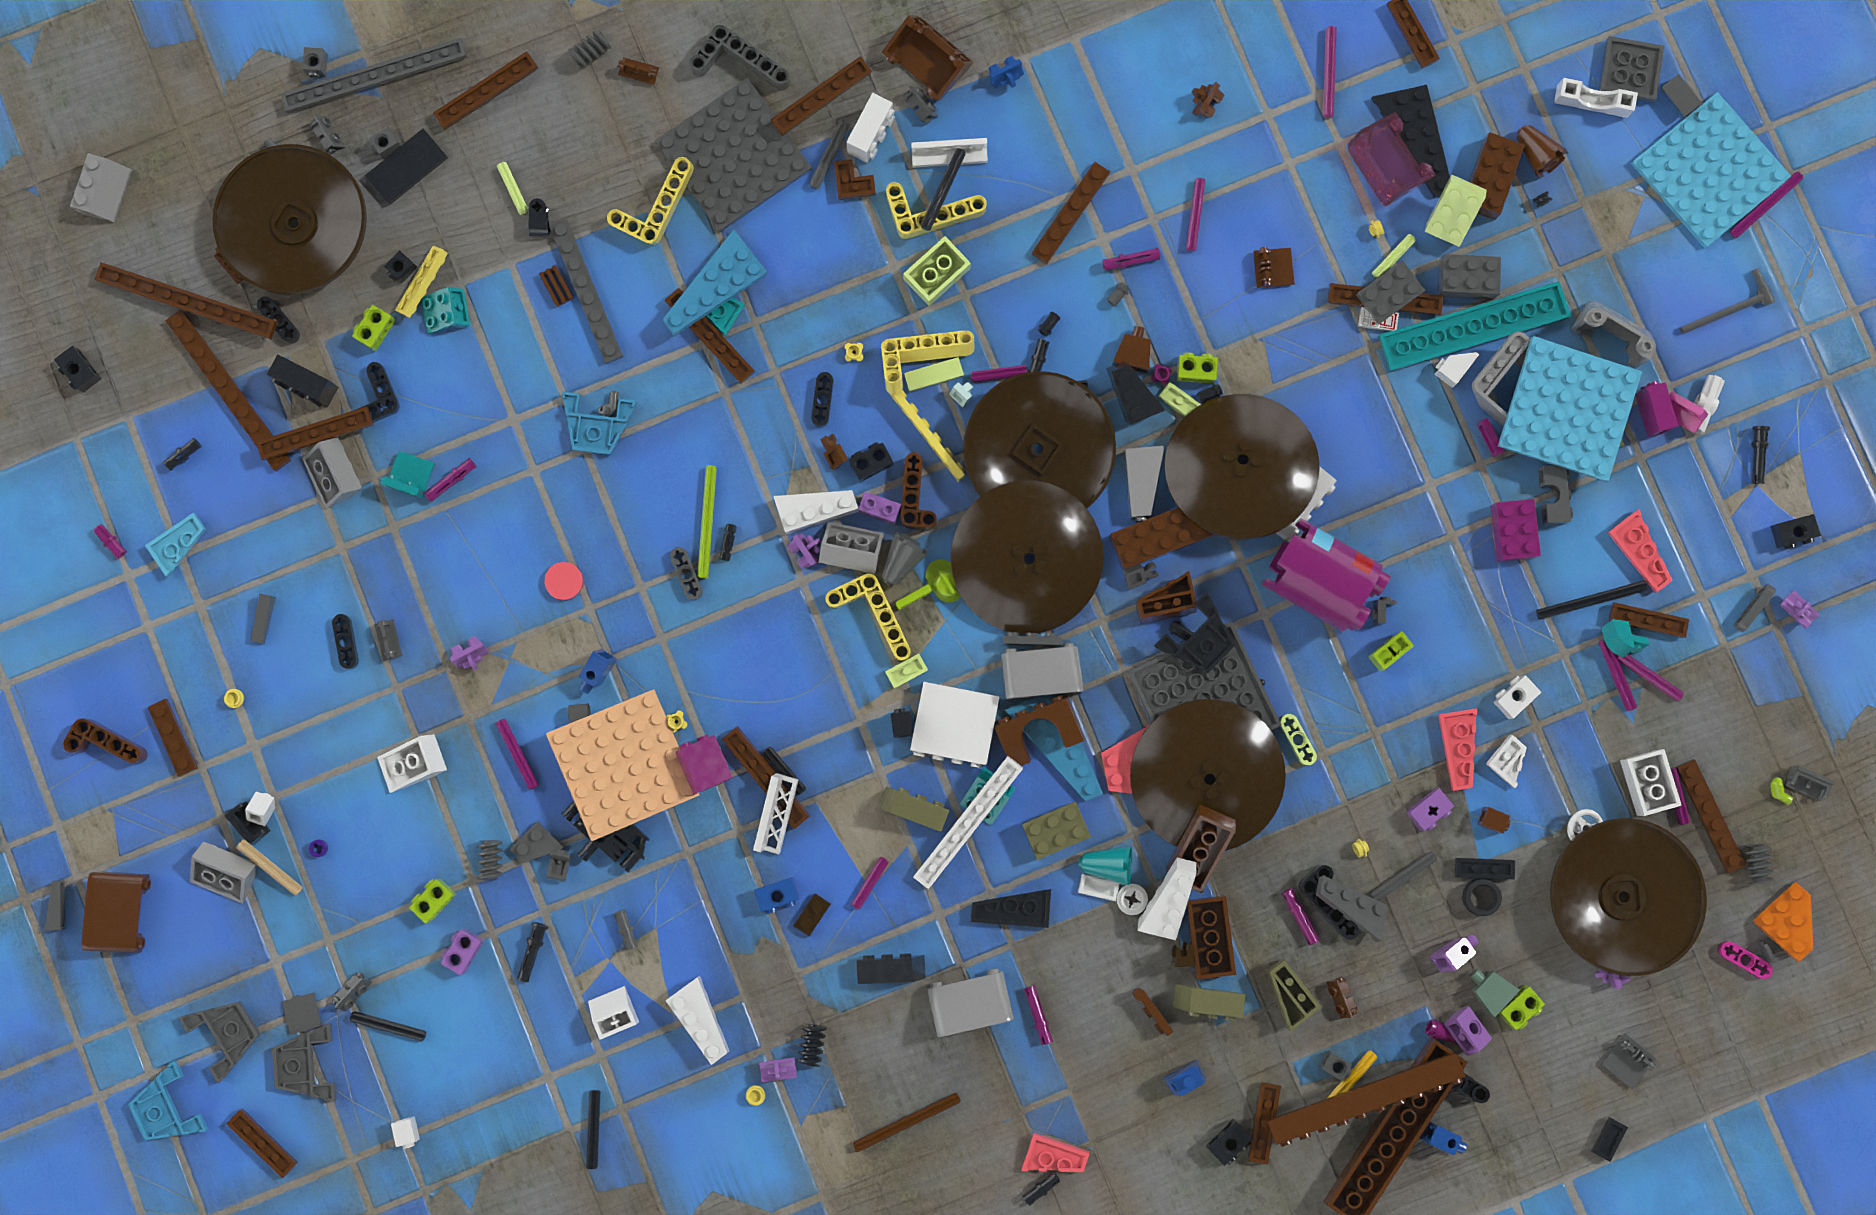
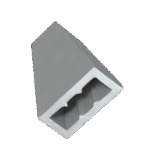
[1124,446,1164,522]

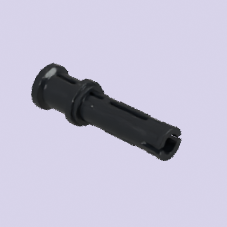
[1751,426,1771,484]
[517,922,549,982]

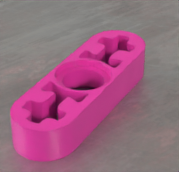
[1718,941,1773,979]

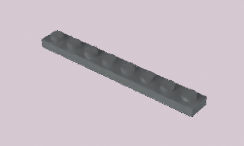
[549,218,623,364]

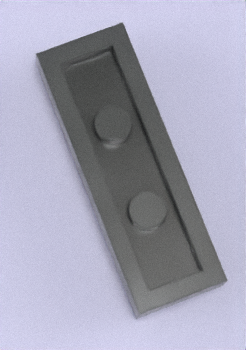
[1003,632,1061,646]

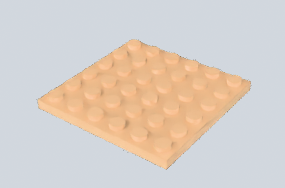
[546,689,699,842]

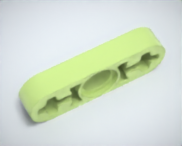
[1280,714,1317,766]

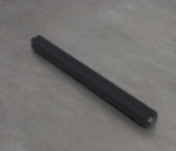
[1536,580,1648,619]

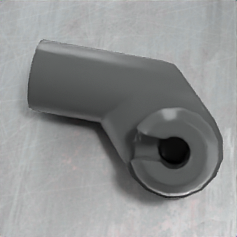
[598,391,619,417]

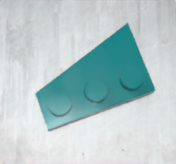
[694,277,745,337]

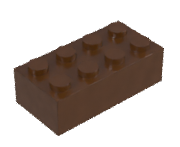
[1469,132,1525,220]
[1166,805,1236,893]
[1186,895,1236,980]

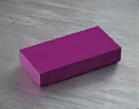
[1477,418,1504,457]

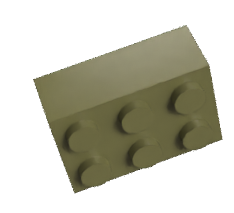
[1021,801,1091,860]

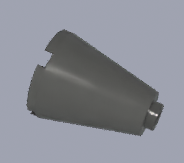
[881,531,929,587]

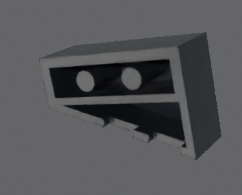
[1106,362,1165,425]
[856,953,926,984]

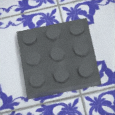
[1599,36,1665,102]

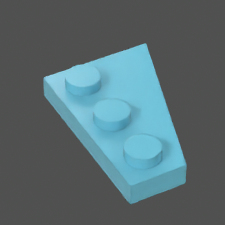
[145,513,206,577]

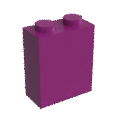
[1635,381,1678,438]
[675,734,733,795]

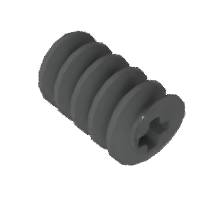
[568,30,611,69]
[477,840,503,880]
[1744,844,1774,884]

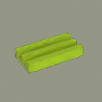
[895,584,932,611]

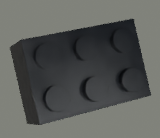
[267,354,339,407]

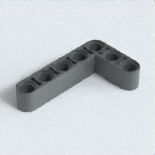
[689,25,790,90]

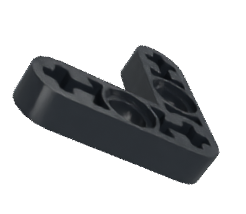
[355,362,400,423]

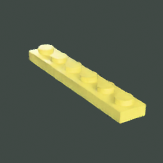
[889,390,965,482]

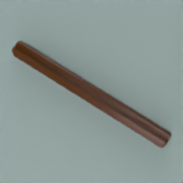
[853,1093,961,1152]

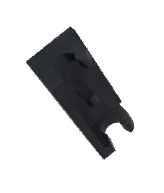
[224,801,271,845]

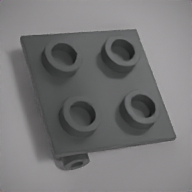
[1601,1034,1656,1089]

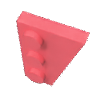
[1021,1133,1090,1172]

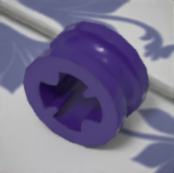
[309,839,328,857]

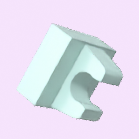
[949,382,973,408]

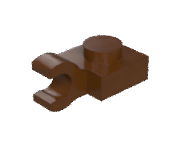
[820,434,848,470]

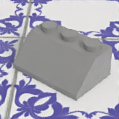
[70,153,132,223]
[302,438,362,509]
[819,522,884,574]
[190,841,257,904]

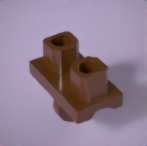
[1191,82,1225,118]

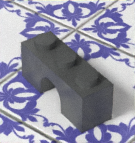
[1538,465,1573,525]

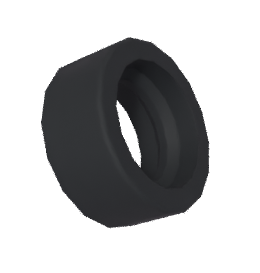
[1462,879,1502,916]

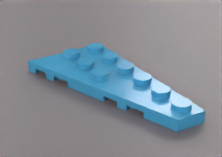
[663,229,767,336]
[1005,694,1103,802]

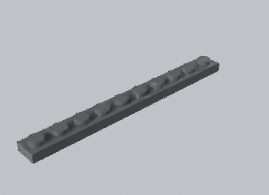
[281,38,468,113]

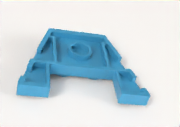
[562,391,637,455]
[128,1060,208,1140]

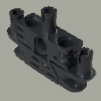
[561,800,650,873]

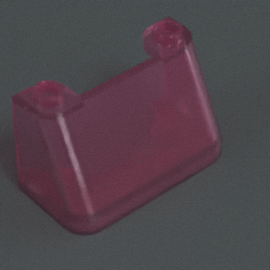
[1348,112,1435,206]

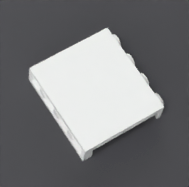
[910,682,999,768]

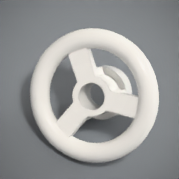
[1567,809,1603,840]

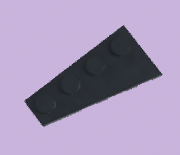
[971,889,1051,928]

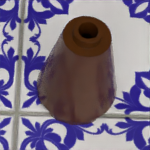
[1516,125,1568,178]

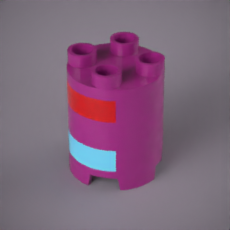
[1261,518,1391,632]

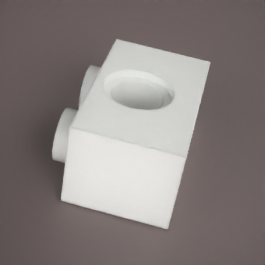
[1493,675,1542,719]

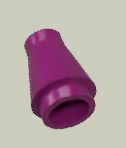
[1425,1019,1455,1043]

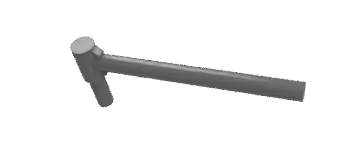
[1680,268,1776,334]

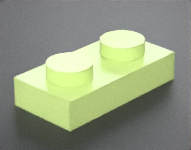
[885,654,928,689]

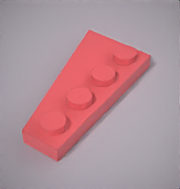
[1607,509,1672,593]
[1438,708,1477,791]

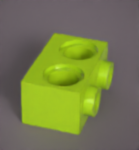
[352,304,396,352]
[1176,352,1218,384]
[1368,631,1414,671]
[409,879,457,924]
[1499,985,1545,1030]

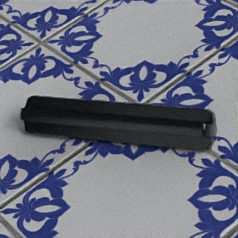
[763,747,806,795]

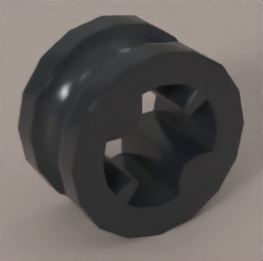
[1533,191,1553,208]

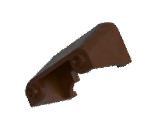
[882,15,973,101]
[81,871,151,953]

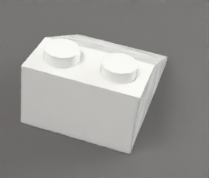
[377,734,447,793]

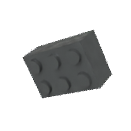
[1438,254,1501,299]

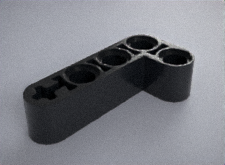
[1299,865,1359,940]

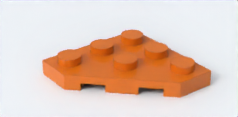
[1753,881,1813,963]

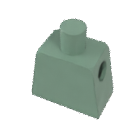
[1469,969,1520,1017]

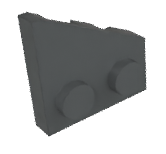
[510,821,564,863]

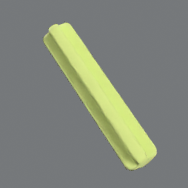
[497,162,528,215]
[1372,234,1416,279]

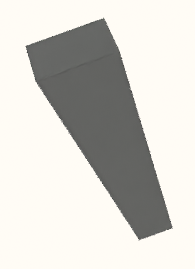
[251,594,276,644]
[44,880,65,931]

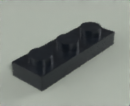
[1455,858,1515,880]

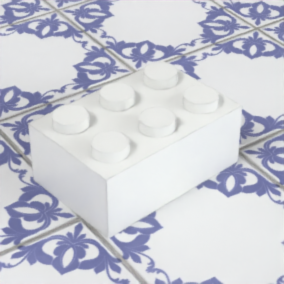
[846,93,895,163]
[1620,749,1682,816]

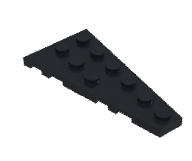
[1371,85,1450,198]

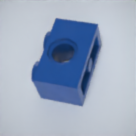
[754,877,799,914]

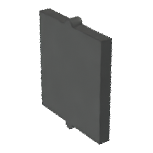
[282,993,322,1035]

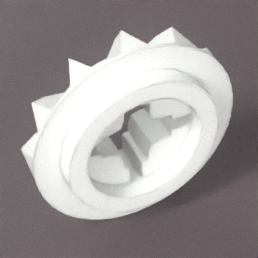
[1117,884,1148,915]

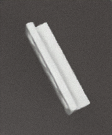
[911,138,988,168]
[753,773,798,854]

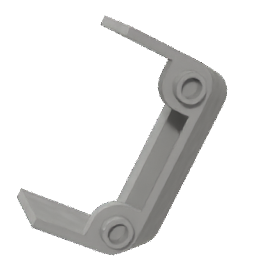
[1472,332,1531,426]

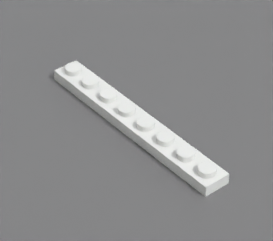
[913,756,1023,889]

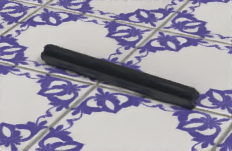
[921,148,966,231]

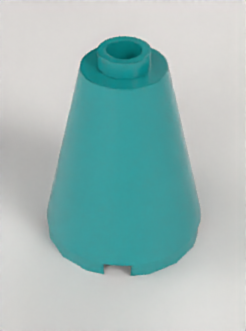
[1079,846,1133,885]

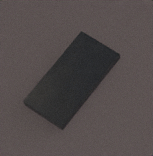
[365,128,448,205]

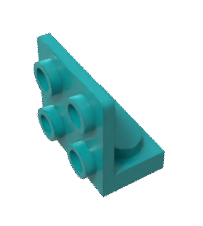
[421,287,470,334]
[381,451,435,499]
[960,767,1016,825]

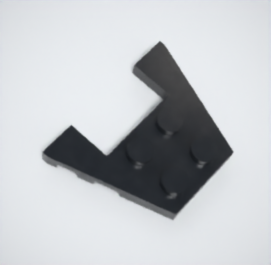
[1153,592,1235,673]

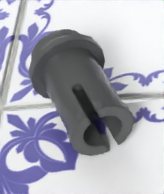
[1106,282,1130,307]

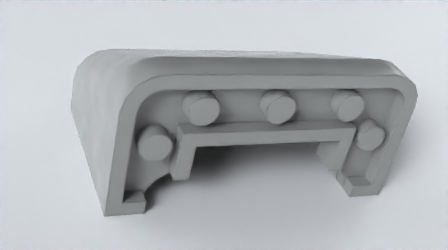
[1570,300,1656,369]
[1001,643,1084,700]
[927,968,1014,1037]

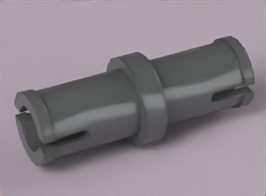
[613,909,638,950]

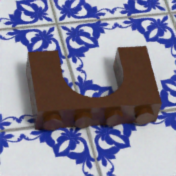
[994,695,1085,766]

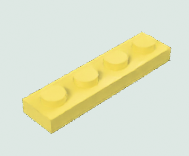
[395,246,448,318]

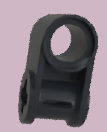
[528,198,550,236]
[1451,1074,1490,1103]

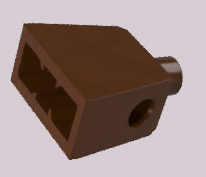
[1112,326,1151,374]

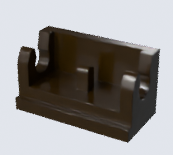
[1170,942,1195,967]

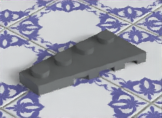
[1316,875,1387,942]

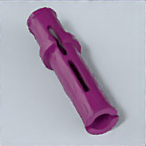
[1102,248,1160,271]
[424,458,477,502]
[1281,888,1320,946]
[1024,985,1054,1045]

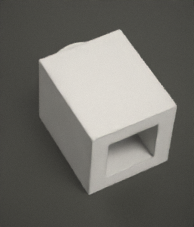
[245,792,275,826]
[391,1116,420,1149]

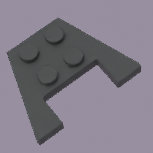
[178,1001,261,1083]
[272,1023,337,1101]

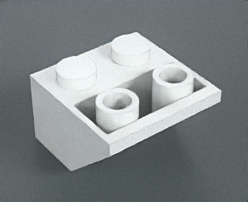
[588,986,639,1040]

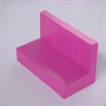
[1670,391,1708,434]

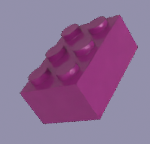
[1490,499,1541,562]

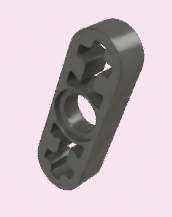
[670,547,703,600]
[1734,583,1776,632]

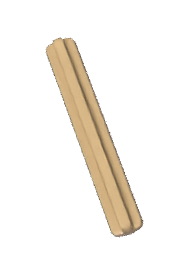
[236,839,303,896]

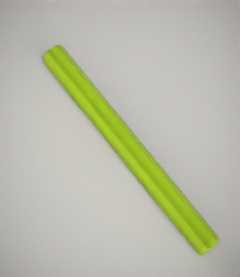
[698,465,717,578]

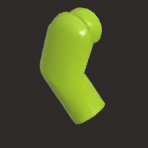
[1770,778,1793,805]

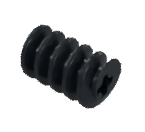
[797,1024,827,1067]

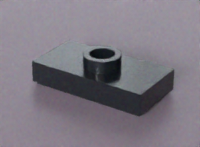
[1591,1117,1628,1162]

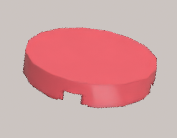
[544,562,584,600]

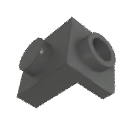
[1371,597,1397,625]
[546,850,570,882]

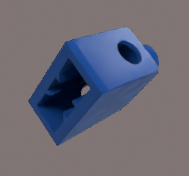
[579,649,618,694]
[1164,1060,1206,1096]
[1419,1121,1467,1155]

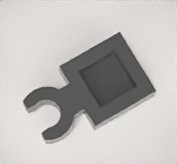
[1123,562,1158,590]

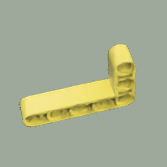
[607,157,694,245]
[886,182,987,239]
[881,331,975,394]
[825,574,911,661]

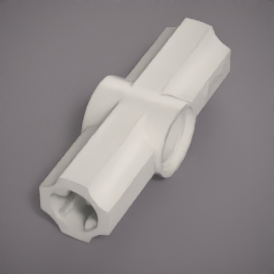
[1694,375,1725,434]

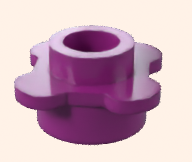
[1151,364,1172,385]

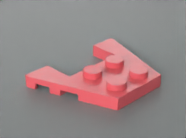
[1101,725,1149,794]

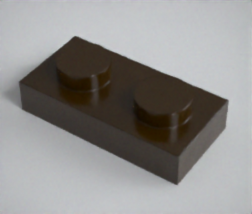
[793,893,831,937]

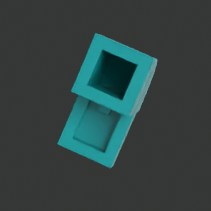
[1601,619,1650,657]

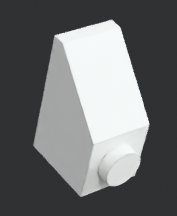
[1434,352,1479,388]

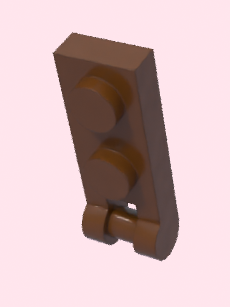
[1133,988,1174,1036]

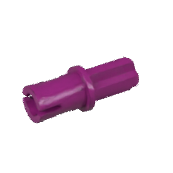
[94,524,127,559]

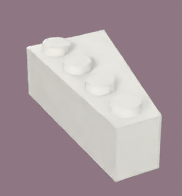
[773,490,859,535]
[1138,858,1196,940]
[666,976,729,1065]

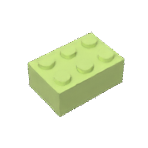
[1425,175,1487,247]
[903,236,971,306]

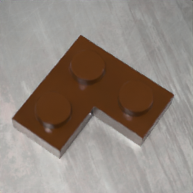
[834,159,876,200]

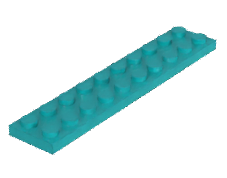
[1378,281,1571,372]

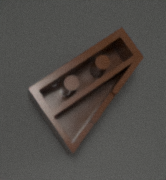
[1136,571,1198,624]

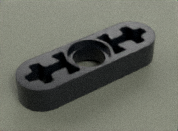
[257,296,300,344]
[811,372,834,428]
[332,614,359,669]

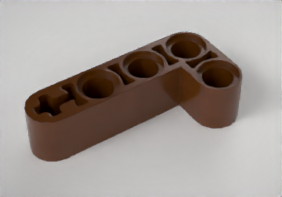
[901,452,937,530]
[63,718,148,763]

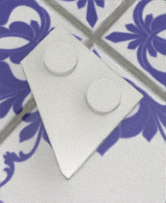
[1486,735,1527,788]

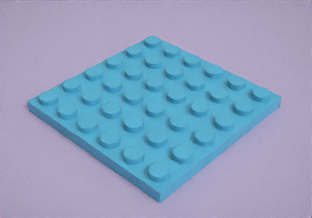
[1631,92,1791,248]
[1498,336,1642,482]

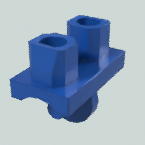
[988,56,1024,89]

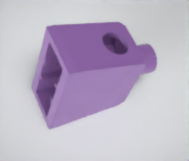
[1430,934,1479,972]

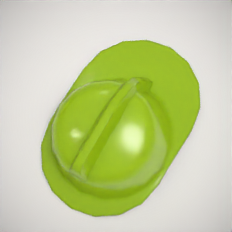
[926,559,961,603]

